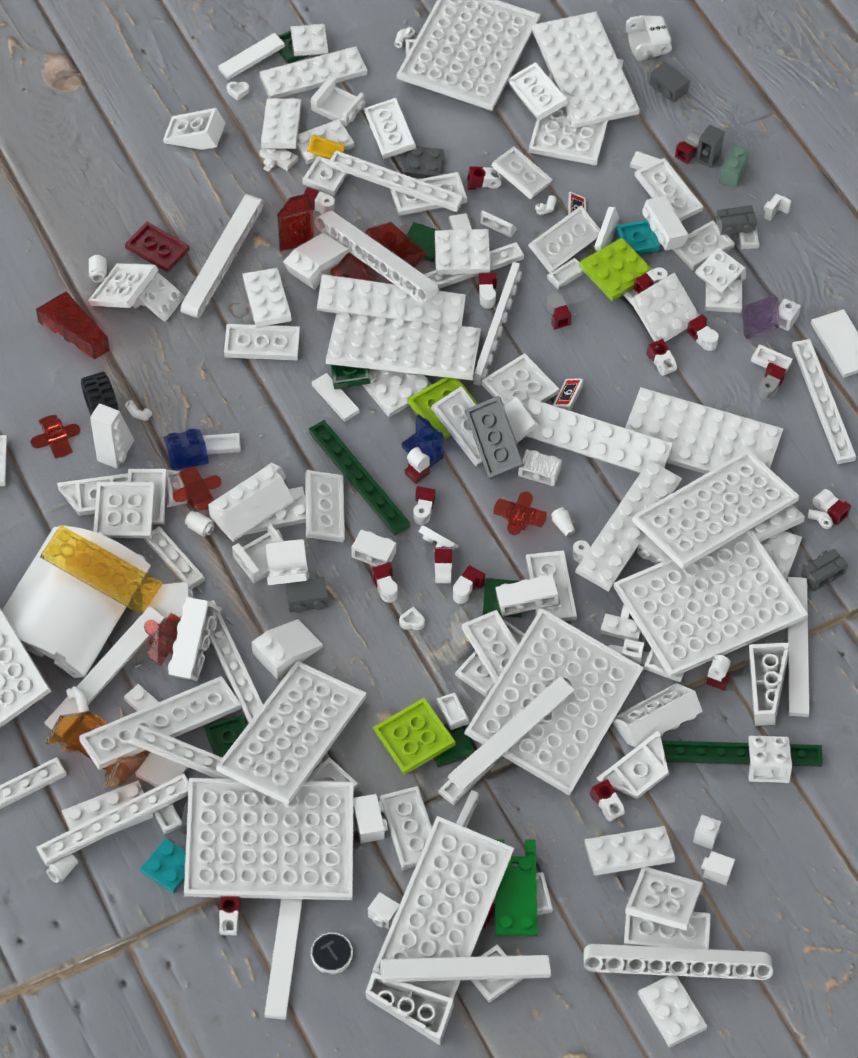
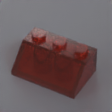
[277,194,314,251]
[365,222,427,267]

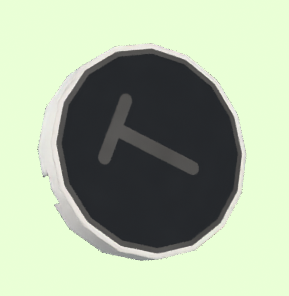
[311,933,353,974]

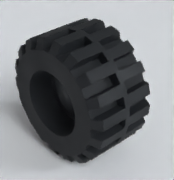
[81,371,119,415]

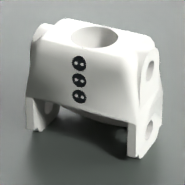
[625,15,672,61]

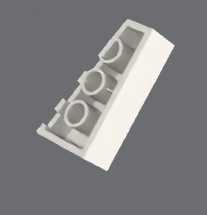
[90,403,135,468]
[168,597,222,681]
[749,643,789,726]
[365,972,454,1045]

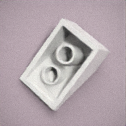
[163,108,226,150]
[283,233,349,290]
[252,619,323,680]

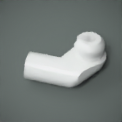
[66,686,89,713]

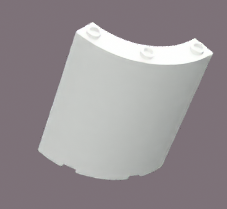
[2,525,151,678]

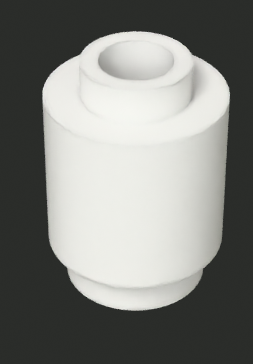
[89,255,107,283]
[185,511,214,537]

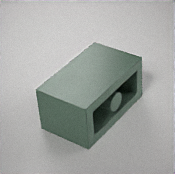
[720,144,750,188]

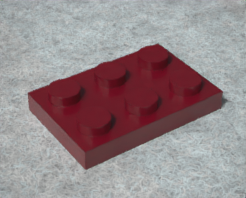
[125,221,190,273]

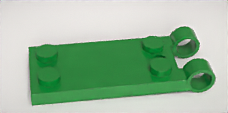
[494,839,538,936]

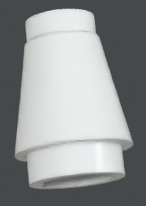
[551,507,576,537]
[47,854,78,883]

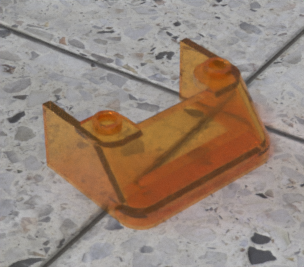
[45,712,147,788]

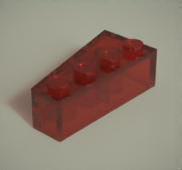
[36,291,110,359]

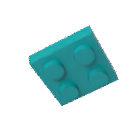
[616,220,660,255]
[140,838,186,894]

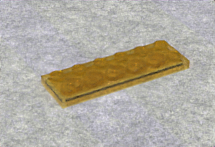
[40,525,163,615]

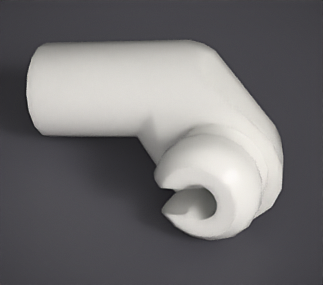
[394,27,415,48]
[535,196,557,215]
[125,400,152,421]
[808,509,833,529]

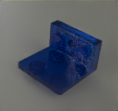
[402,414,444,468]
[163,428,209,471]

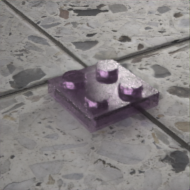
[742,295,779,339]

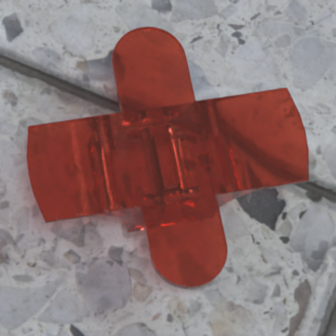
[330,252,371,281]
[31,415,80,458]
[173,466,222,511]
[493,492,547,535]
[144,613,181,665]

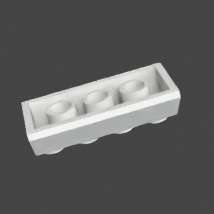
[208,464,294,542]
[612,683,703,748]

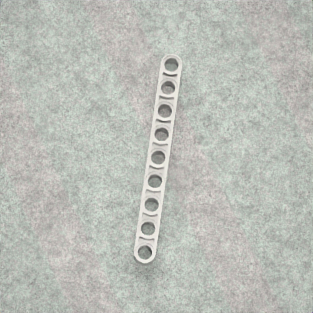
[181,194,264,319]
[315,211,439,303]
[583,944,773,980]

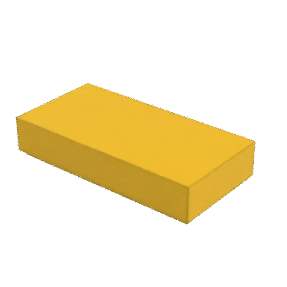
[307,134,345,160]

